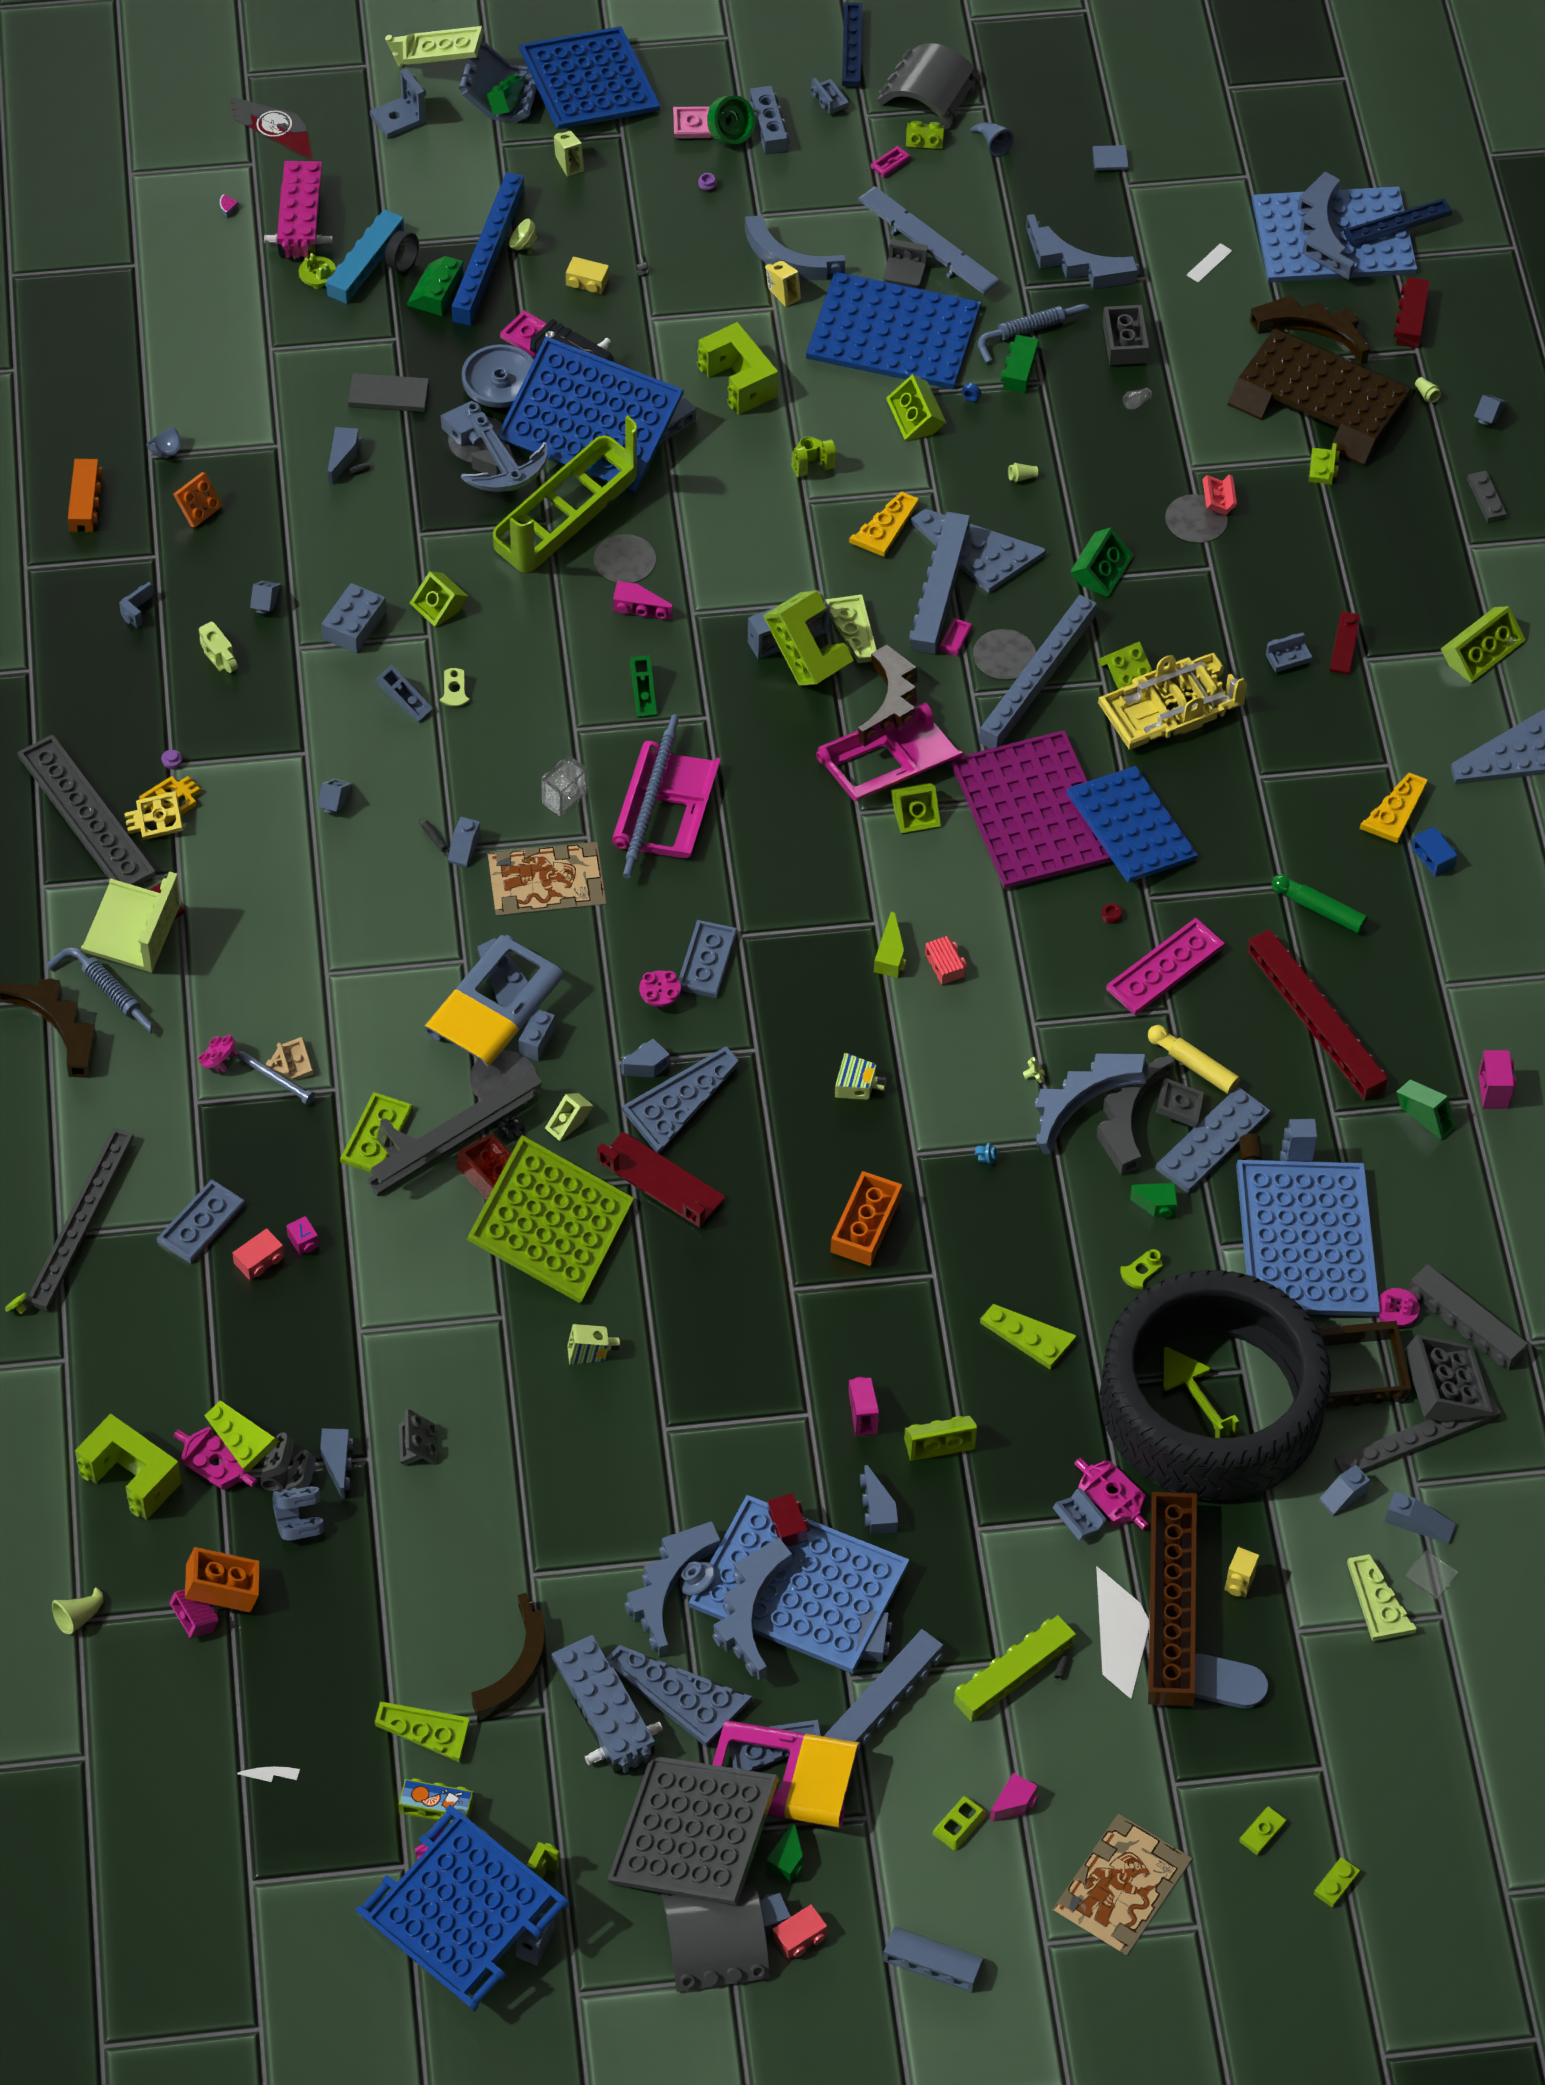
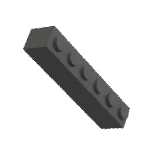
[1408,1264,1528,1370]

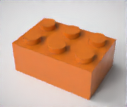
[185,1547,259,1612]

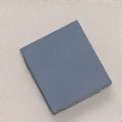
[1092,145,1128,170]

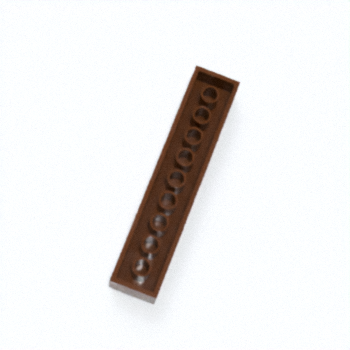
[1148,1492,1197,1706]

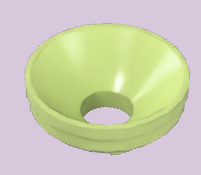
[509,219,537,251]

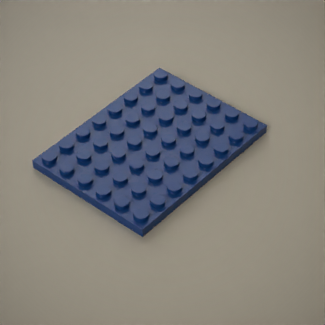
[806,272,981,390]
[497,336,684,494]

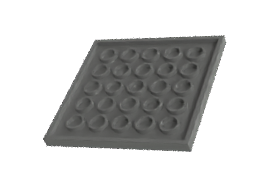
[607,1755,779,1905]

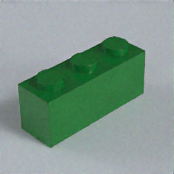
[1000,335,1039,394]

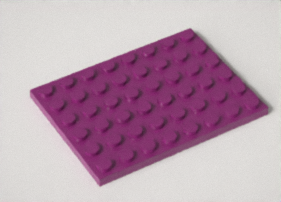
[950,730,1112,889]

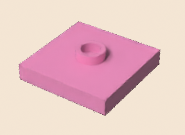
[673,107,711,138]

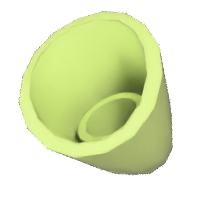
[52,1587,103,1634]

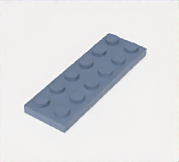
[1156,1087,1270,1193]

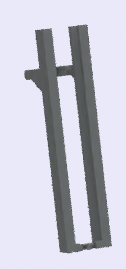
[368,1069,542,1196]

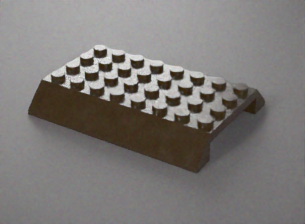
[1228,328,1416,466]

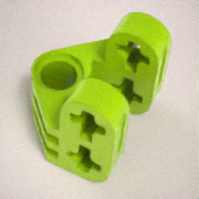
[791,436,836,478]

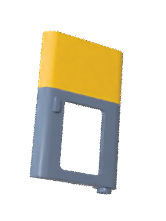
[423,935,565,1067]

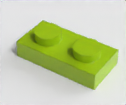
[1313,1857,1360,1908]

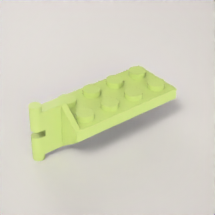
[385,26,484,67]

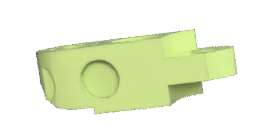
[199,621,238,673]

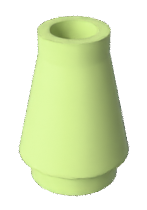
[1415,377,1441,403]
[1008,463,1038,482]

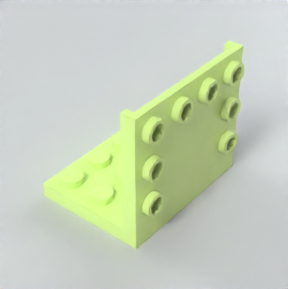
[81,872,181,973]

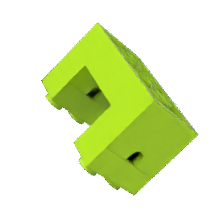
[697,322,778,415]
[763,590,854,686]
[75,1413,182,1520]

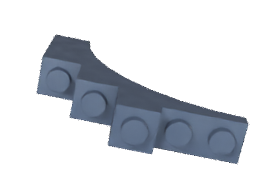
[1035,1054,1150,1155]
[624,1521,720,1658]
[712,1538,792,1681]

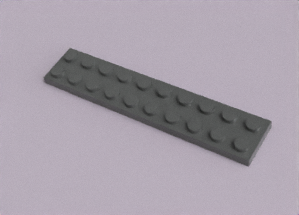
[17,734,156,886]

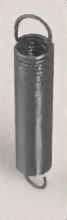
[419,818,450,856]

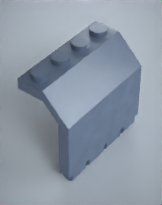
[459,40,537,123]

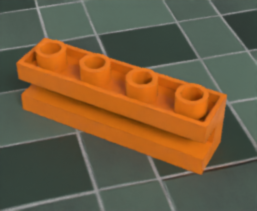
[68,459,103,532]

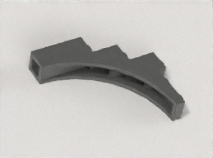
[1097,1055,1174,1175]

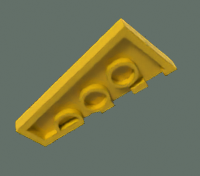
[849,491,919,557]
[1360,773,1428,843]

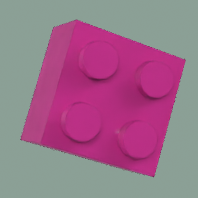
[1478,1050,1516,1109]

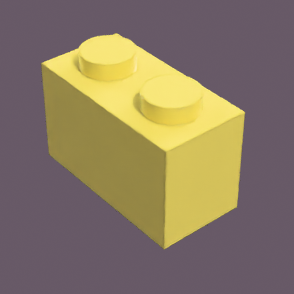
[566,257,609,294]
[1225,1547,1259,1598]

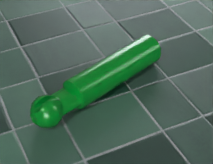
[1271,874,1368,934]

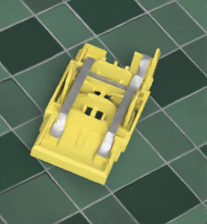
[1098,652,1247,750]

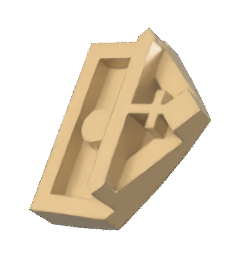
[265,1037,314,1081]

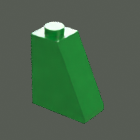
[1396,1080,1456,1140]

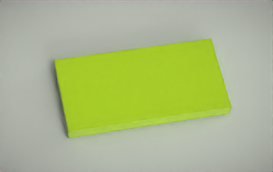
[340,1092,413,1173]

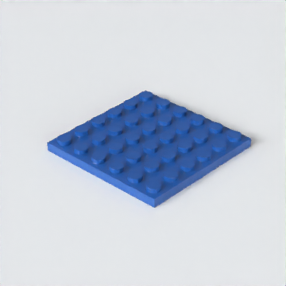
[519,26,660,130]

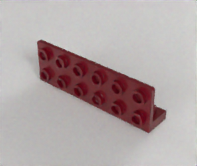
[597,1132,725,1228]

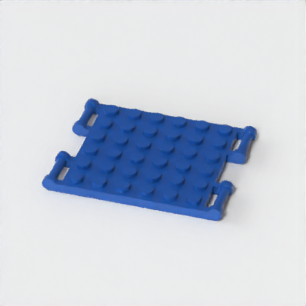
[355,1805,571,2012]

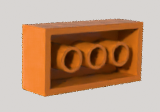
[831,1171,902,1266]

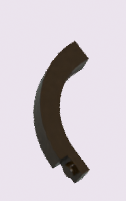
[471,1593,545,1722]

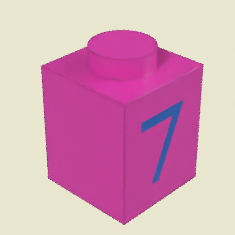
[286,1216,319,1255]

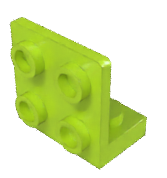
[1097,641,1152,689]

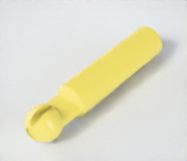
[1148,1025,1240,1095]

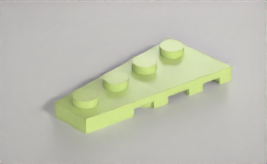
[825,594,876,663]
[1347,1554,1417,1641]

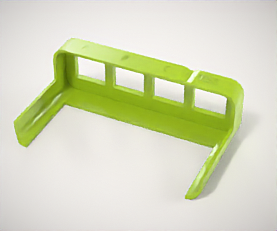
[493,415,637,573]

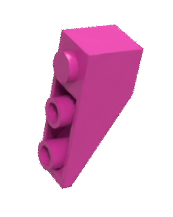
[613,581,672,620]

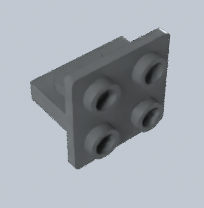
[399,1409,438,1466]

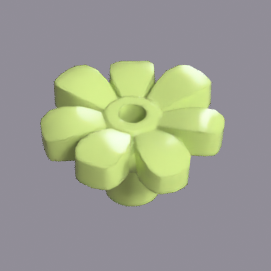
[1023,1057,1045,1083]

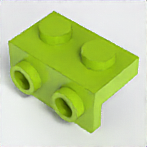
[906,121,944,149]

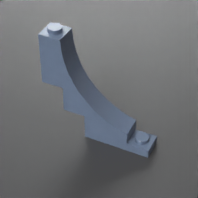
[1297,172,1355,280]
[1026,214,1140,290]

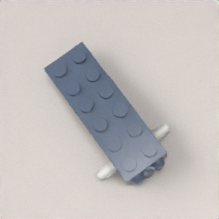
[552,1635,663,1773]

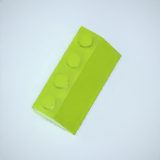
[1441,606,1526,682]

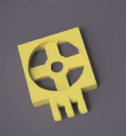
[125,791,184,840]

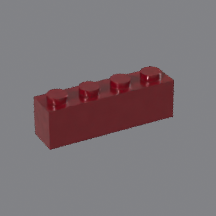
[1393,277,1430,348]

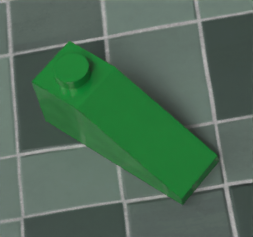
[629,655,657,717]

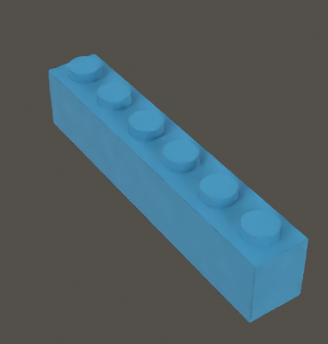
[325,209,404,304]

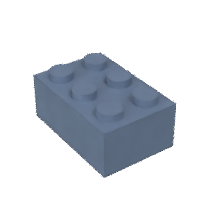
[321,583,386,653]

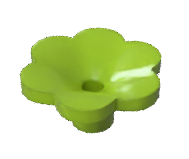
[5,1292,27,1314]

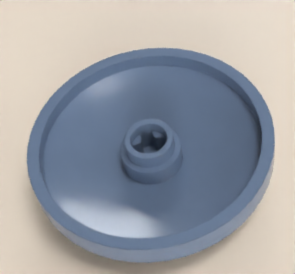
[462,345,534,408]

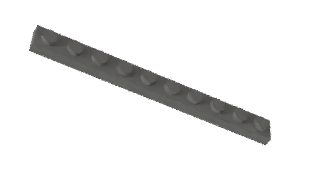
[26,1127,134,1311]

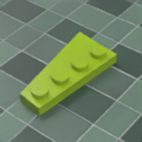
[980,1304,1076,1370]
[204,1401,280,1472]
[375,1701,470,1763]

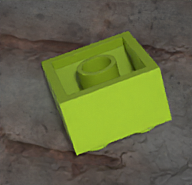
[410,571,469,627]
[891,783,941,833]

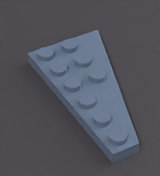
[622,1046,739,1154]
[606,1645,752,1747]

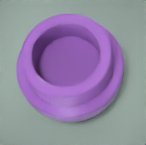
[698,173,717,190]
[161,750,182,769]

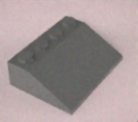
[1404,1334,1493,1421]

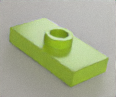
[1239,1806,1286,1855]

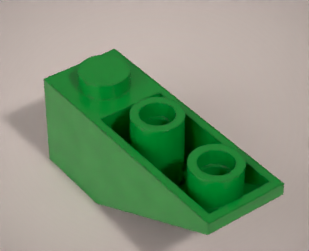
[487,74,526,115]

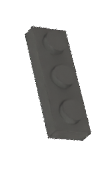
[1467,471,1506,523]

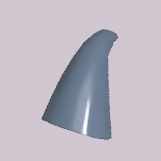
[970,122,1014,156]

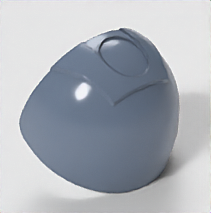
[146,427,181,458]

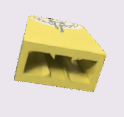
[764,261,801,307]

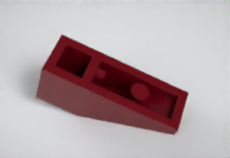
[1329,611,1361,675]

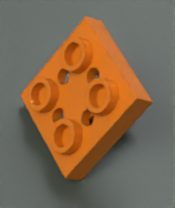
[173,472,223,527]

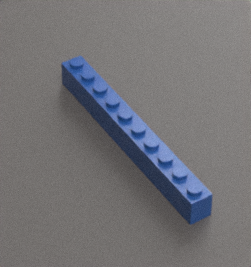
[452,172,525,326]

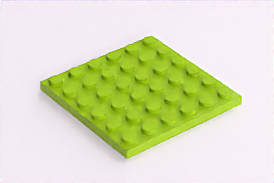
[466,1135,634,1303]

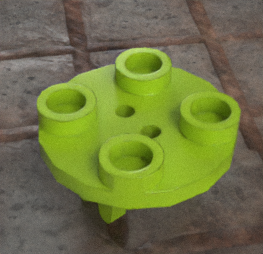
[299,253,336,289]

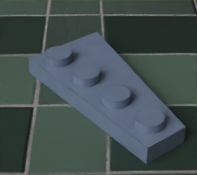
[477,938,528,1007]
[728,1720,821,1771]

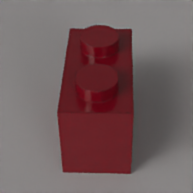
[767,1493,810,1547]

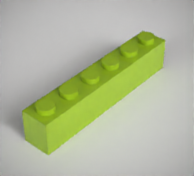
[954,1615,1076,1722]

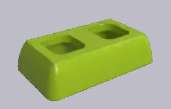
[932,1796,987,1851]

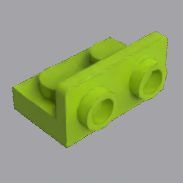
[1309,443,1340,485]
[526,1842,560,1879]

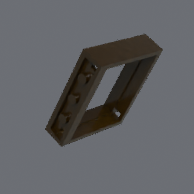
[1318,1321,1411,1408]

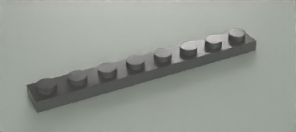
[1334,1395,1501,1474]

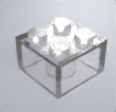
[541,755,588,816]

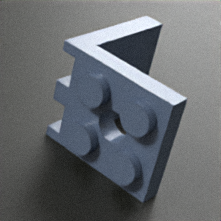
[370,68,427,139]

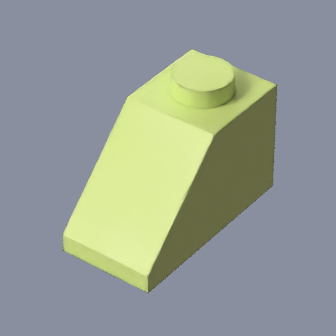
[545,1093,593,1141]

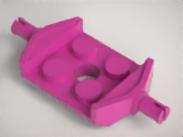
[174,1427,258,1490]
[1074,1457,1149,1531]

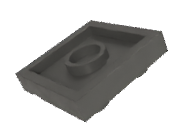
[1156,1078,1204,1127]

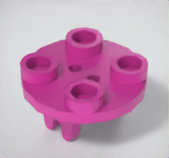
[639,970,681,1007]
[198,1035,238,1073]
[1378,1288,1420,1327]

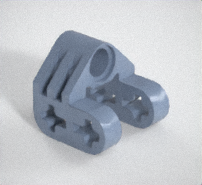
[273,1486,324,1540]

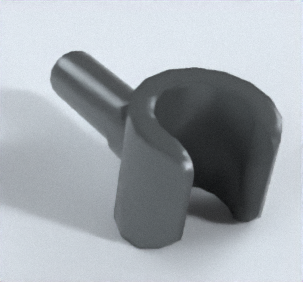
[636,253,648,276]

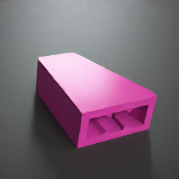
[849,1377,879,1437]

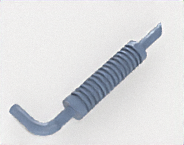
[978,304,1091,364]
[46,947,153,1034]

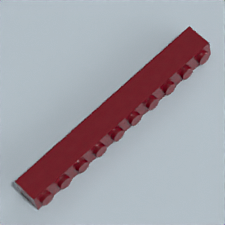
[1247,929,1388,1101]

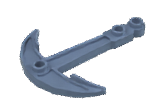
[461,402,548,492]

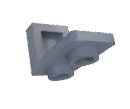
[119,582,154,628]

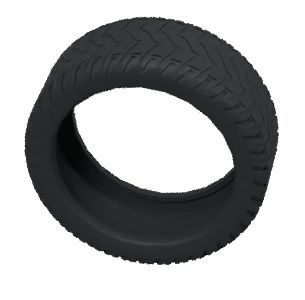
[1100,1270,1331,1501]

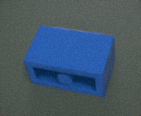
[1411,826,1458,877]

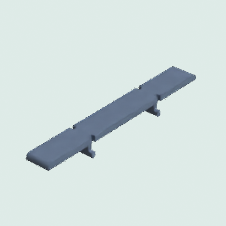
[858,186,1000,295]

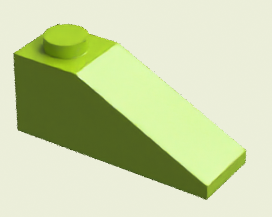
[874,912,907,978]

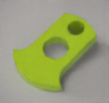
[1120,1249,1163,1289]

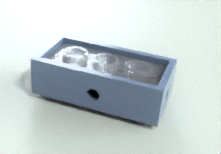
[748,591,830,659]

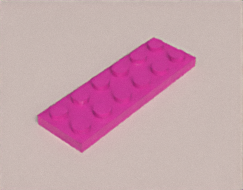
[1106,918,1225,1015]

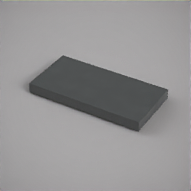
[348,373,429,412]

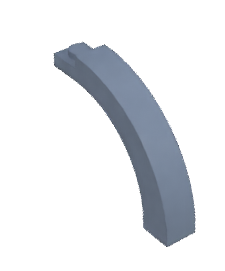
[745,215,845,280]

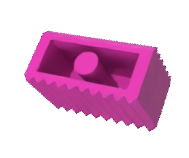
[169,1589,218,1639]

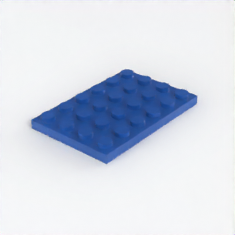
[1066,766,1198,883]

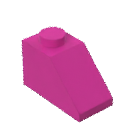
[990,1773,1039,1821]

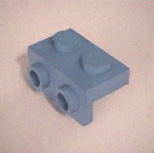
[810,78,849,115]
[1266,632,1312,673]
[1053,1488,1106,1541]

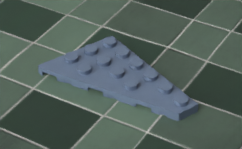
[911,509,1046,593]
[1450,709,1545,784]

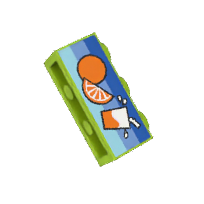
[399,1779,474,1823]

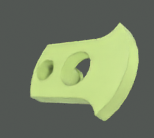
[439,668,470,707]

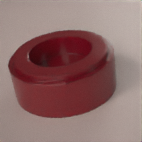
[1101,903,1122,924]

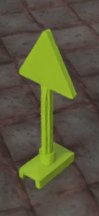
[1163,1347,1239,1438]

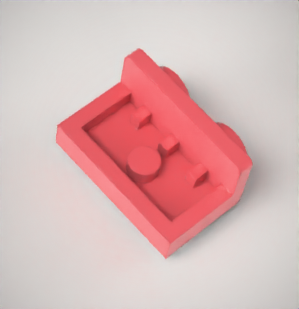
[1202,475,1237,516]

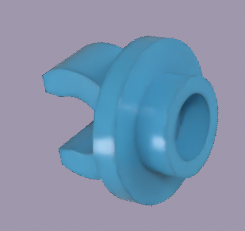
[975,1143,997,1164]

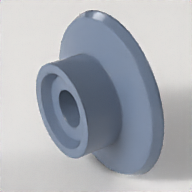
[680,1562,715,1595]

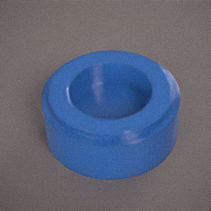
[961,383,982,402]

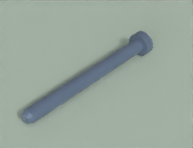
[237,1051,315,1105]

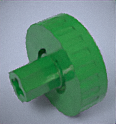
[707,95,755,145]

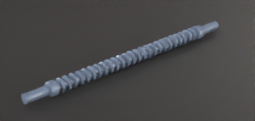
[623,715,679,879]

